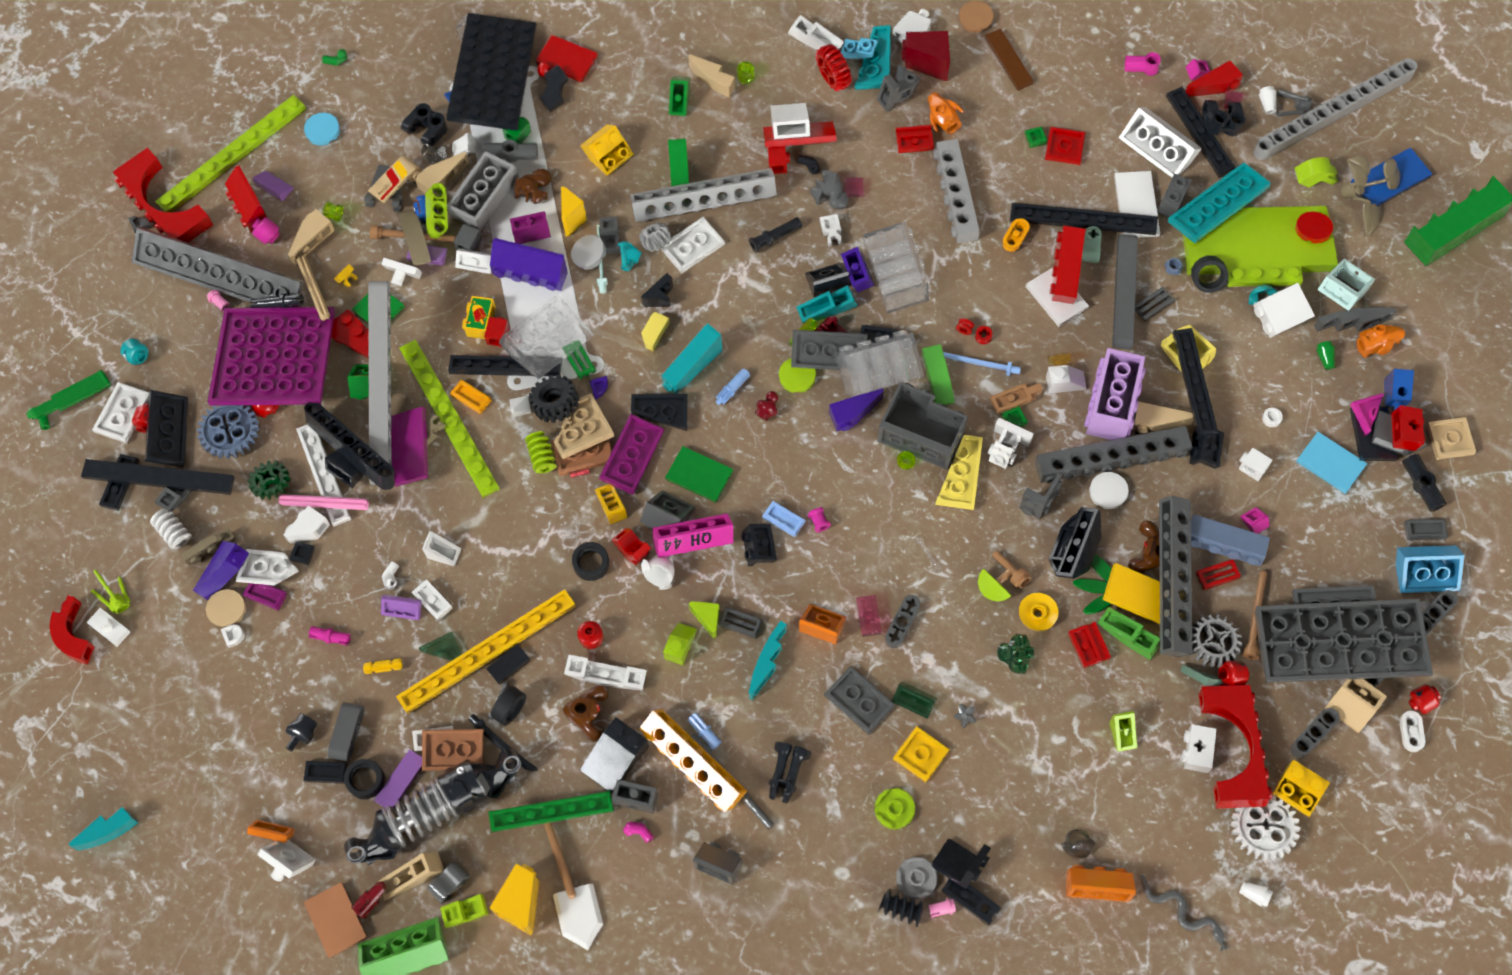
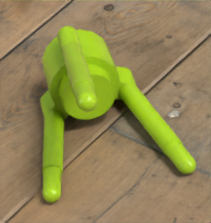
[91,569,131,614]

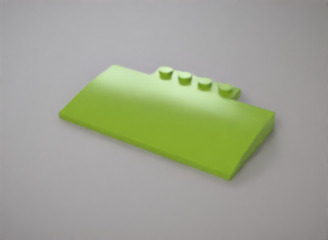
[1183,206,1338,287]

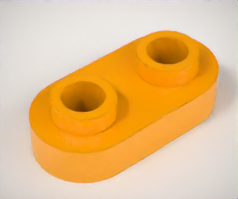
[1002,218,1030,252]

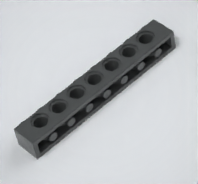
[1035,426,1192,483]
[1159,496,1192,657]

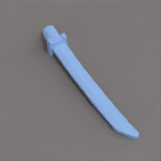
[943,352,1021,376]

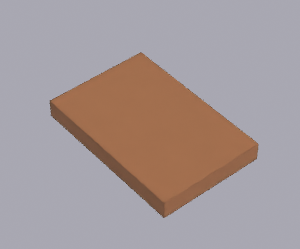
[551,439,612,476]
[422,729,484,771]
[304,882,368,958]

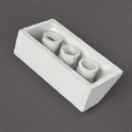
[1119,107,1202,177]

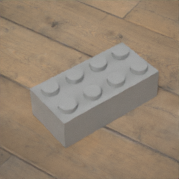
[447,151,519,232]

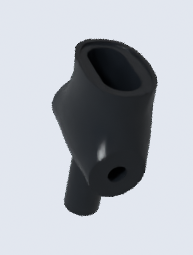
[285,713,318,752]

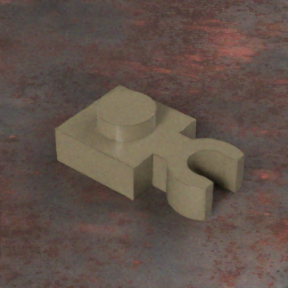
[426,415,446,446]

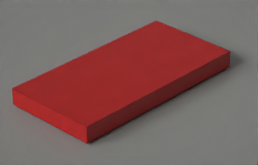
[763,121,837,148]

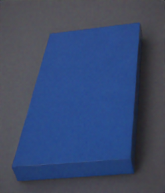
[1351,147,1432,206]

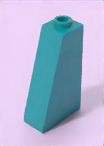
[661,323,723,394]

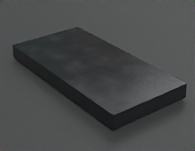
[145,390,188,467]

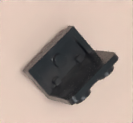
[931,839,991,889]

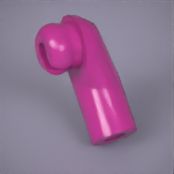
[623,821,654,843]

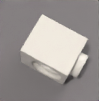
[1239,448,1272,482]

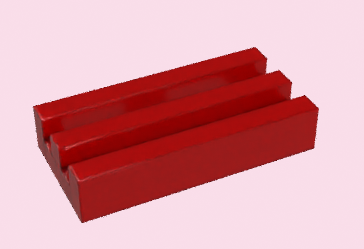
[1196,559,1241,591]

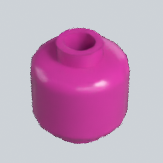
[252,217,280,244]

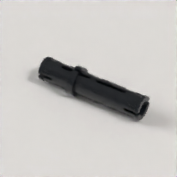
[250,293,304,308]

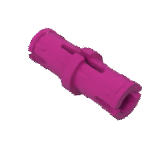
[309,626,351,646]

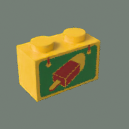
[462,296,496,339]

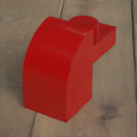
[611,528,651,565]

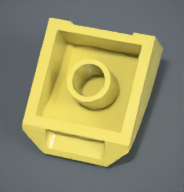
[1161,325,1216,372]

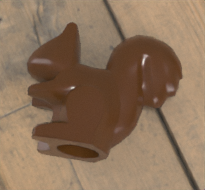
[514,169,551,204]

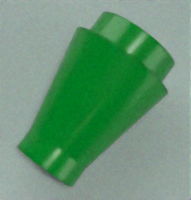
[1316,341,1336,370]

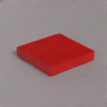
[1045,127,1086,165]

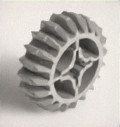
[1192,614,1243,668]

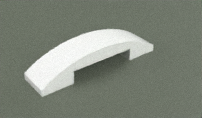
[564,655,647,690]

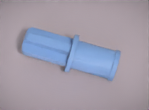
[688,713,722,750]

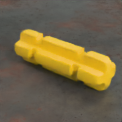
[363,658,403,674]

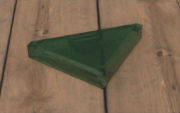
[419,632,462,661]

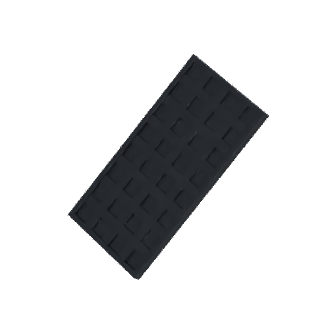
[446,13,537,131]

